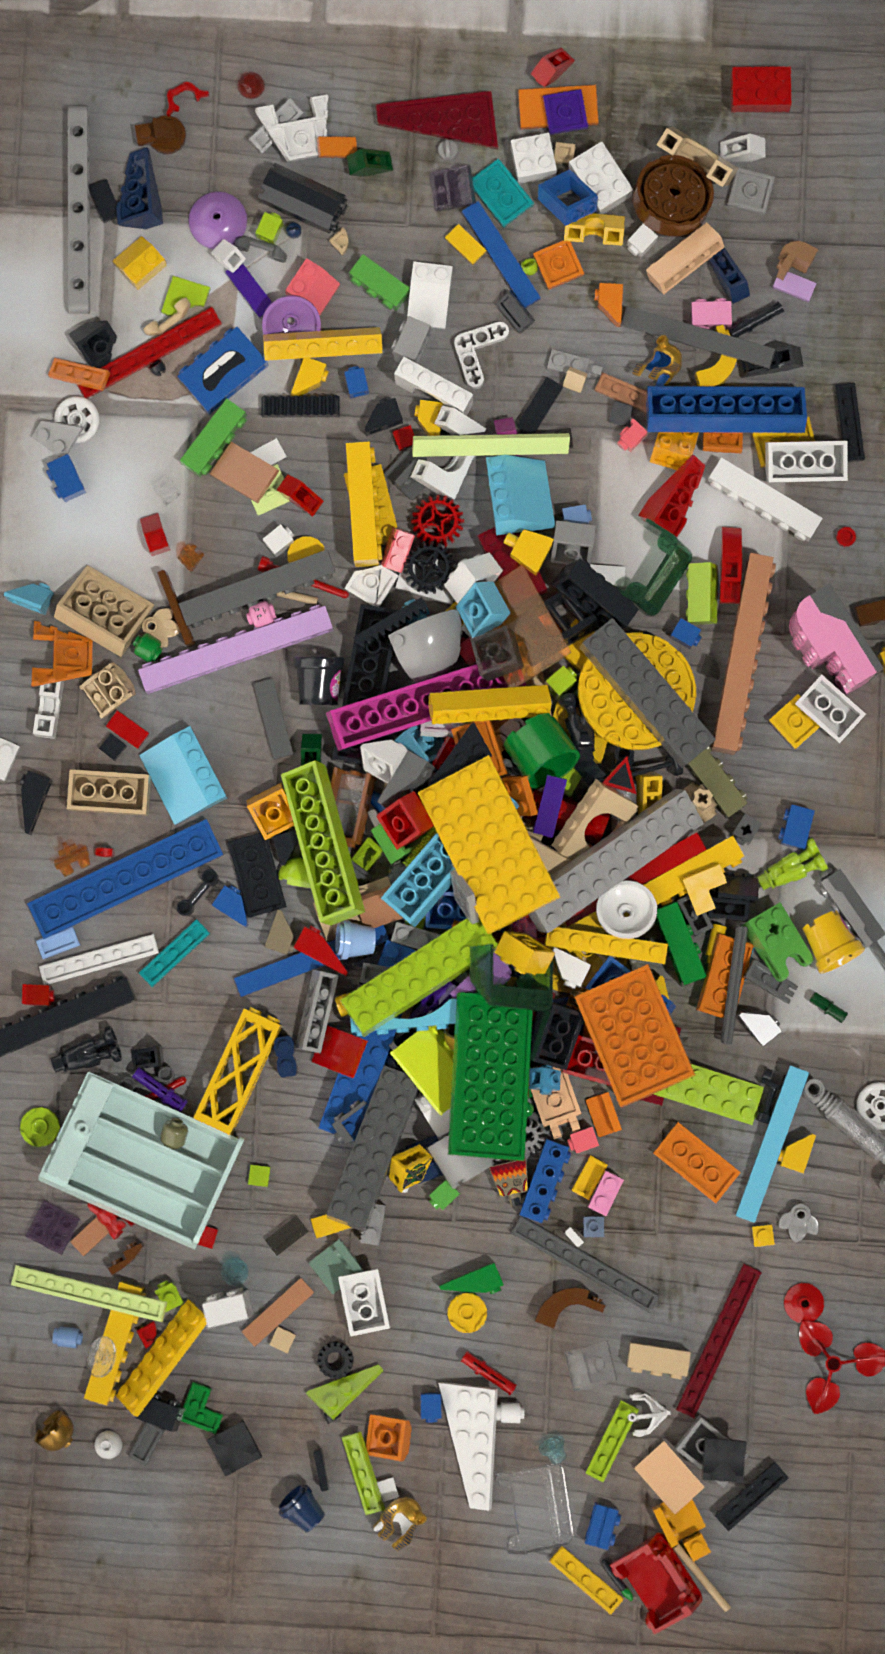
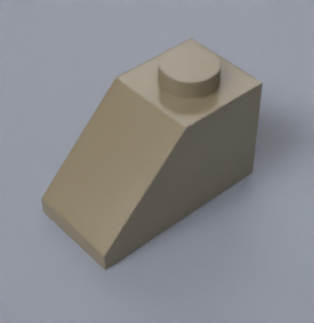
[265,910,296,955]

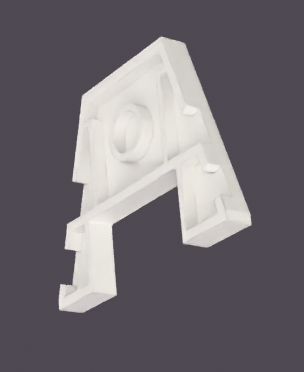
[255,94,328,163]

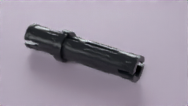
[727,301,784,338]

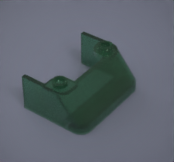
[607,518,692,617]
[470,944,553,1011]

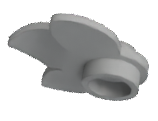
[779,1203,819,1242]

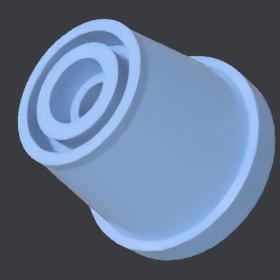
[335,920,376,960]

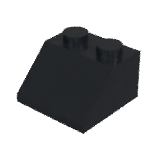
[715,871,759,903]

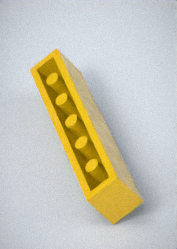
[263,327,382,361]
[428,685,552,724]
[545,927,668,964]
[84,1281,146,1406]

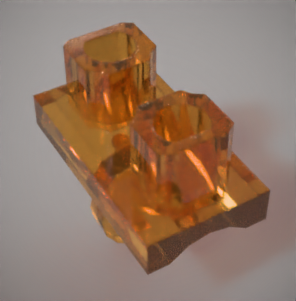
[54,841,91,877]

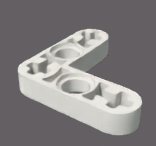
[454,322,509,390]

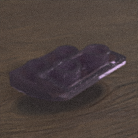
[25,1200,80,1255]

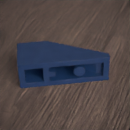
[708,247,750,304]

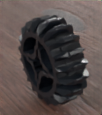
[403,541,456,594]

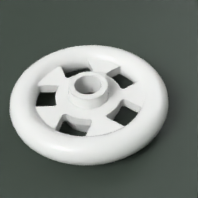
[54,396,99,443]
[856,1082,885,1130]

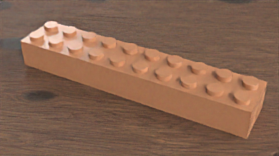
[711,553,776,755]

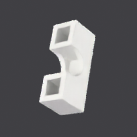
[33,681,64,739]

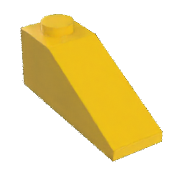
[635,771,663,814]

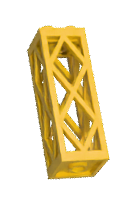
[193,1007,283,1135]

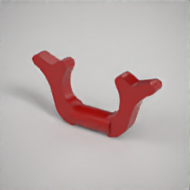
[167,82,209,117]

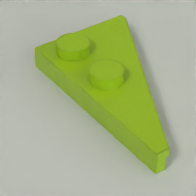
[306,1365,383,1420]

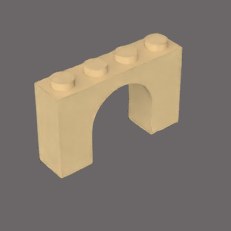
[657,127,739,187]
[552,780,638,860]

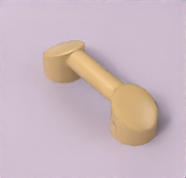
[143,298,191,336]

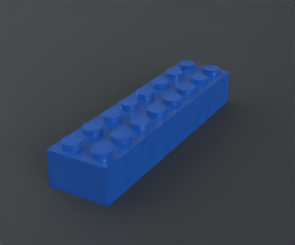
[646,386,807,433]

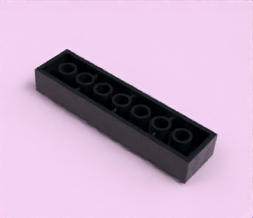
[332,604,398,766]

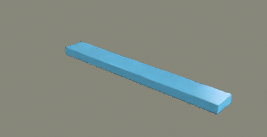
[736,1065,809,1223]

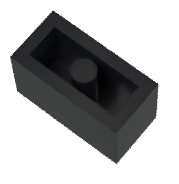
[707,897,750,922]
[135,1393,185,1432]

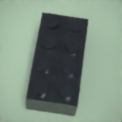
[551,558,639,629]

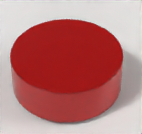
[836,527,856,547]

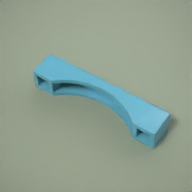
[350,999,457,1037]

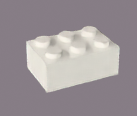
[568,142,633,214]

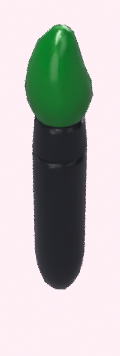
[601,1559,633,1601]

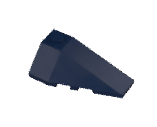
[116,147,163,230]

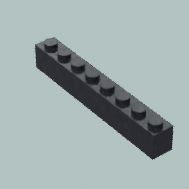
[0,976,137,1057]

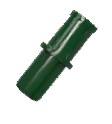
[809,992,848,1023]

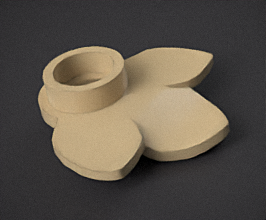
[142,608,180,647]

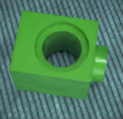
[429,1180,460,1210]

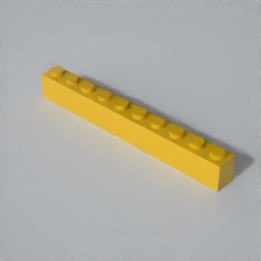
[567,836,745,955]

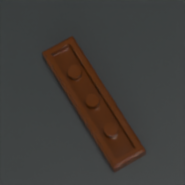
[157,570,195,647]

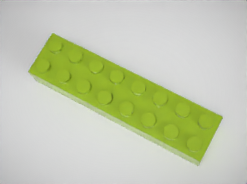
[281,761,365,926]
[341,916,498,1037]

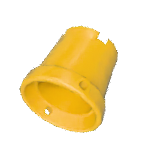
[802,910,865,974]

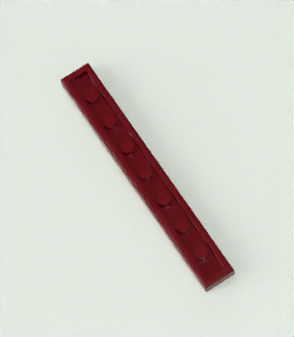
[676,1263,762,1418]

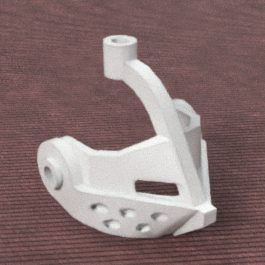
[628,1392,671,1437]

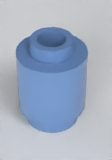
[53,1326,83,1349]

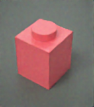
[567,1127,599,1154]

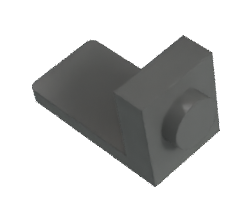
[332,1100,367,1144]

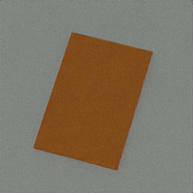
[481,565,572,688]

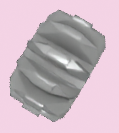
[525,1120,545,1154]

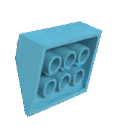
[486,455,555,535]
[139,726,227,825]

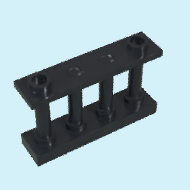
[506,591,598,667]

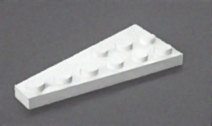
[439,1382,498,1511]

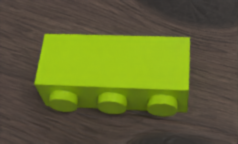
[686,562,718,625]

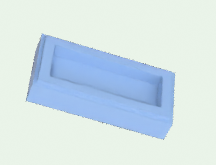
[36,927,80,960]

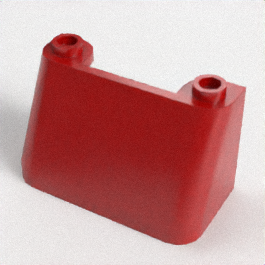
[610,1532,703,1635]

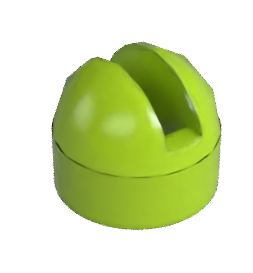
[521,258,538,275]

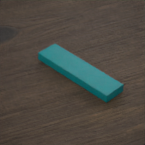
[139,919,211,988]

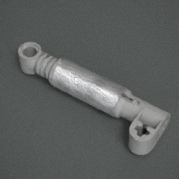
[802,1079,885,1193]

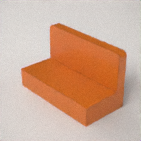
[586,1092,622,1137]

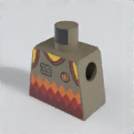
[489,1158,528,1207]

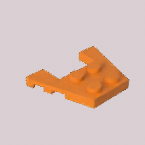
[31,621,93,687]

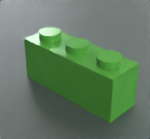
[349,254,410,311]

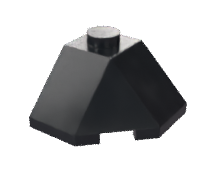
[69,320,117,369]

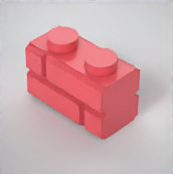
[380,526,415,573]

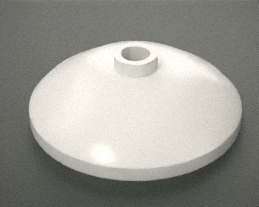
[597,881,657,939]

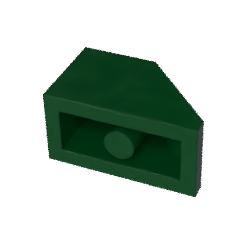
[346,149,393,177]
[301,733,322,766]

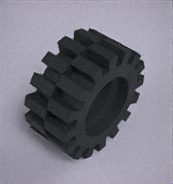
[317,1341,354,1379]

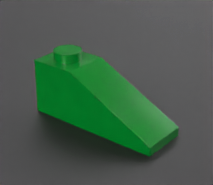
[439,1262,504,1295]

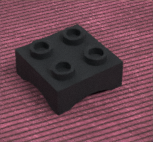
[207,1420,262,1477]
[702,1437,747,1484]

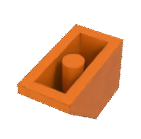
[595,283,623,327]

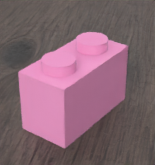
[691,298,732,329]
[587,1171,624,1216]

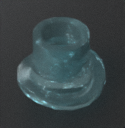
[221,1258,249,1286]
[538,1436,567,1464]

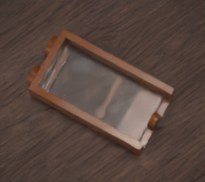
[331,767,377,848]

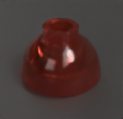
[238,72,265,99]

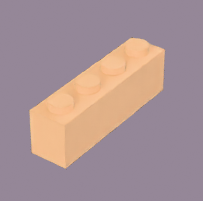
[646,223,724,295]

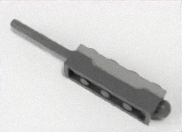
[819,868,885,966]

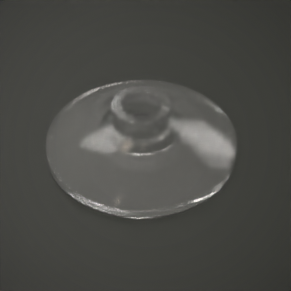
[87,1337,116,1377]

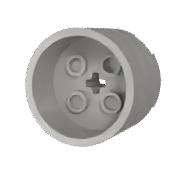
[427,1135,501,1189]

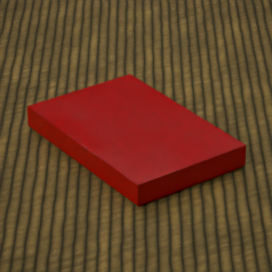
[311,1026,367,1079]

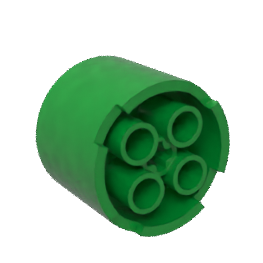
[504,713,580,788]

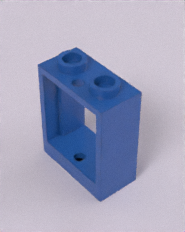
[538,169,598,226]

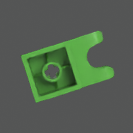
[741,902,814,982]

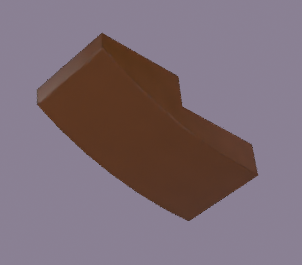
[854,600,885,627]
[108,1241,144,1275]

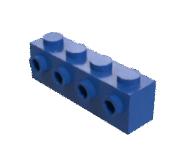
[519,1139,571,1223]

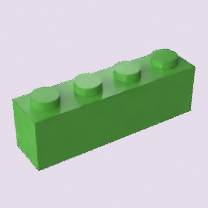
[180,398,247,478]

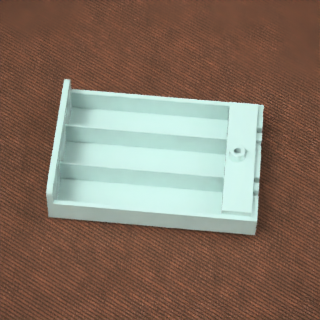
[38,1072,245,1250]

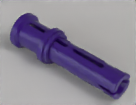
[132,1067,188,1112]

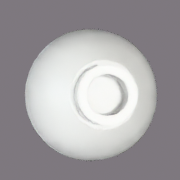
[94,1431,123,1459]

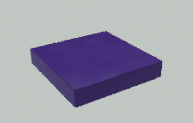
[543,89,588,135]

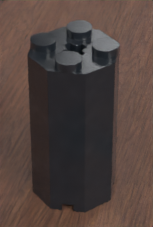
[258,163,348,234]

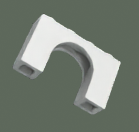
[394,357,473,416]
[411,406,486,500]

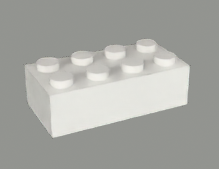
[765,441,848,482]
[202,1287,253,1328]

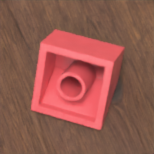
[285,258,340,315]

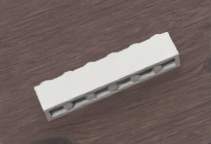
[708,458,823,542]

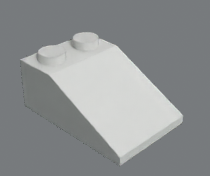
[407,262,453,329]
[338,1269,390,1336]

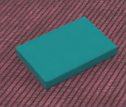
[470,158,534,228]

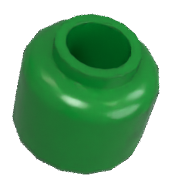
[133,633,163,662]

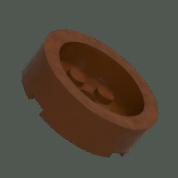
[632,155,714,236]

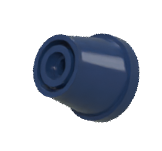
[278,1485,325,1532]

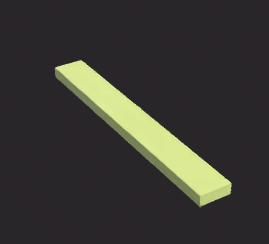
[412,433,570,457]
[11,1265,167,1322]

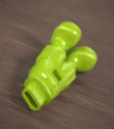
[757,837,828,891]

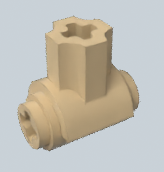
[683,782,717,823]

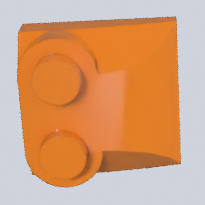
[366,1414,412,1461]

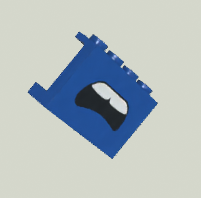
[177,326,269,415]

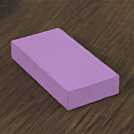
[773,272,816,303]

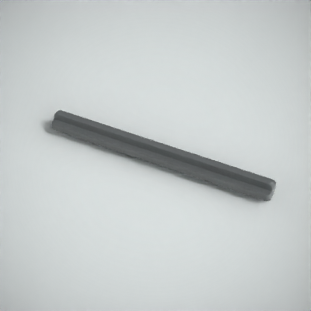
[721,926,748,1045]

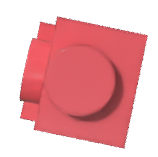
[617,418,647,452]

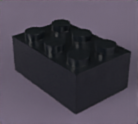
[530,999,584,1070]

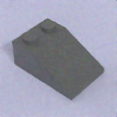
[377,750,438,808]

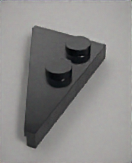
[429,722,492,786]

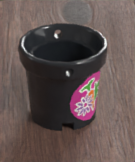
[293,657,345,705]

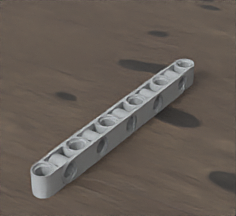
[68,106,90,314]

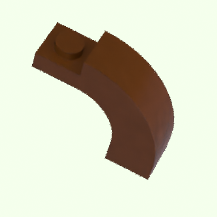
[535,1287,606,1329]

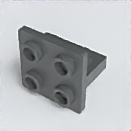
[384,447,427,501]

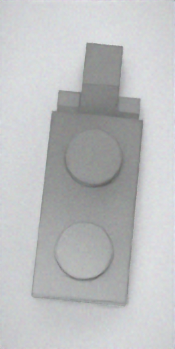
[547,349,603,379]

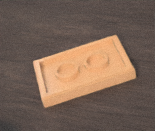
[634,1441,705,1514]

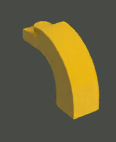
[695,325,737,387]

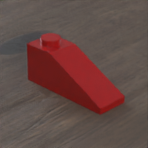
[293,926,349,977]

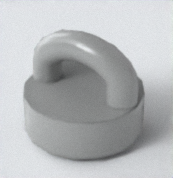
[438,139,458,161]

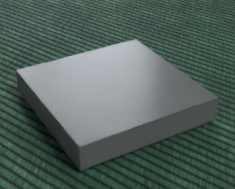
[727,167,775,215]
[450,869,479,924]

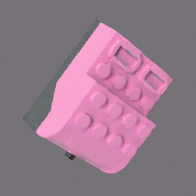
[789,583,883,695]

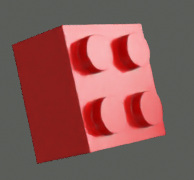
[376,791,434,850]

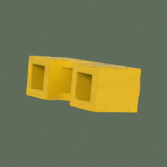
[564,213,625,246]

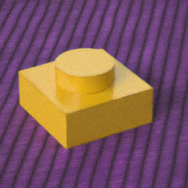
[752,1224,774,1247]

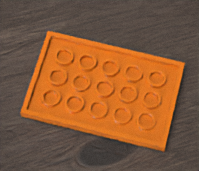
[575,964,695,1108]

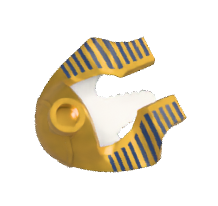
[373,1497,427,1551]

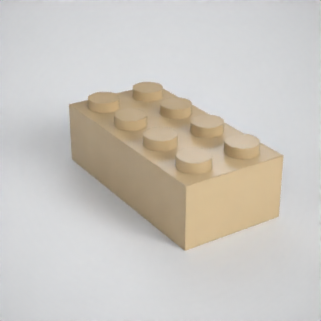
[67,770,151,816]

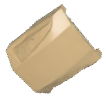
[79,662,136,719]

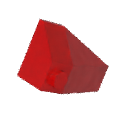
[638,455,705,541]

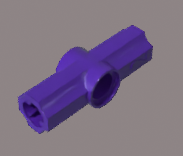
[408,979,460,1019]

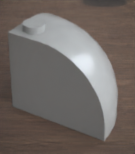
[388,609,462,683]

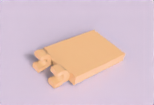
[529,1064,582,1139]

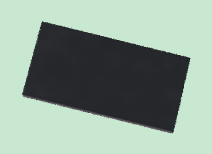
[227,832,287,918]

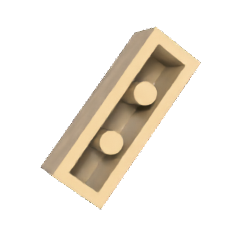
[626,1342,691,1379]

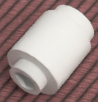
[496,1403,524,1423]

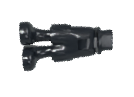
[559,693,595,761]
[51,1026,122,1073]

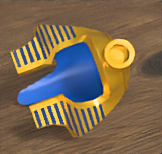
[632,335,682,386]

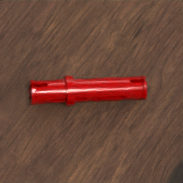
[460,1351,517,1395]

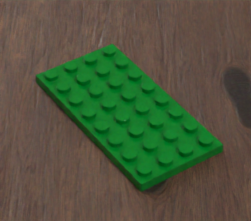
[448,992,533,1161]

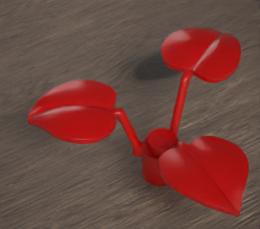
[799,1321,885,1414]

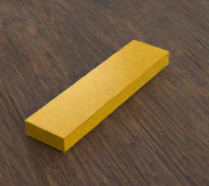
[549,1545,624,1615]

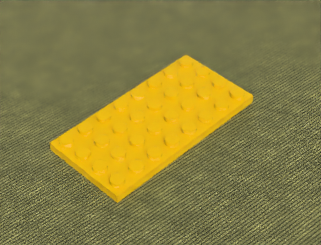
[417,755,561,934]

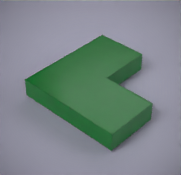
[181,1382,223,1434]

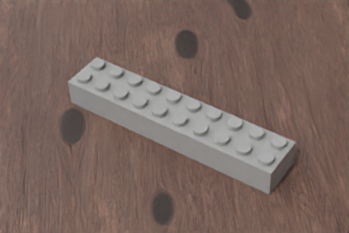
[529,789,704,933]

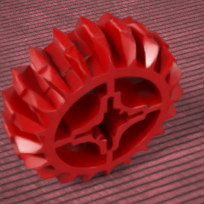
[411,495,464,547]

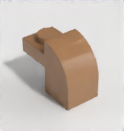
[776,241,818,280]

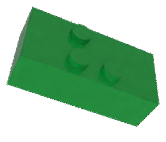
[655,902,707,987]

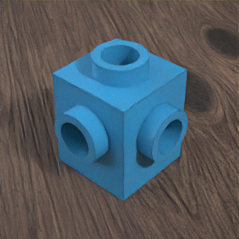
[529,1065,561,1095]

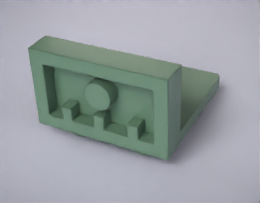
[309,1239,364,1294]

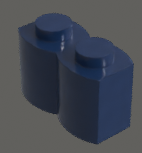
[274,1036,298,1078]

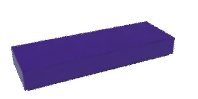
[225,263,272,319]
[533,774,567,838]

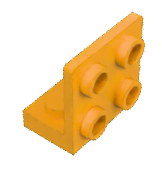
[650,432,699,470]
[652,1499,706,1548]

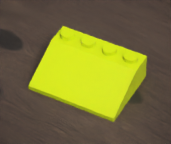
[390,1026,454,1116]

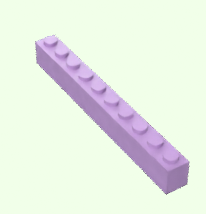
[138,605,333,694]

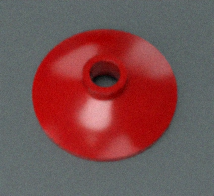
[784,1283,824,1323]

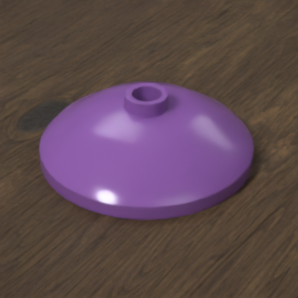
[189,192,247,250]
[262,295,321,334]

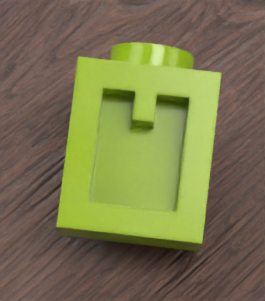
[154,1280,184,1312]

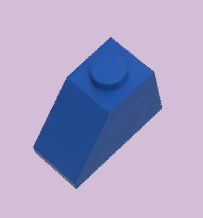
[212,885,249,928]

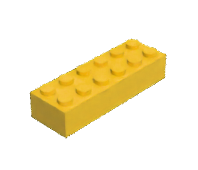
[346,442,383,567]

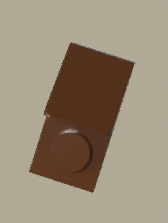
[135,118,177,146]

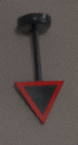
[602,752,683,794]

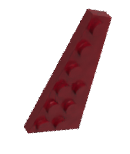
[376,91,498,150]

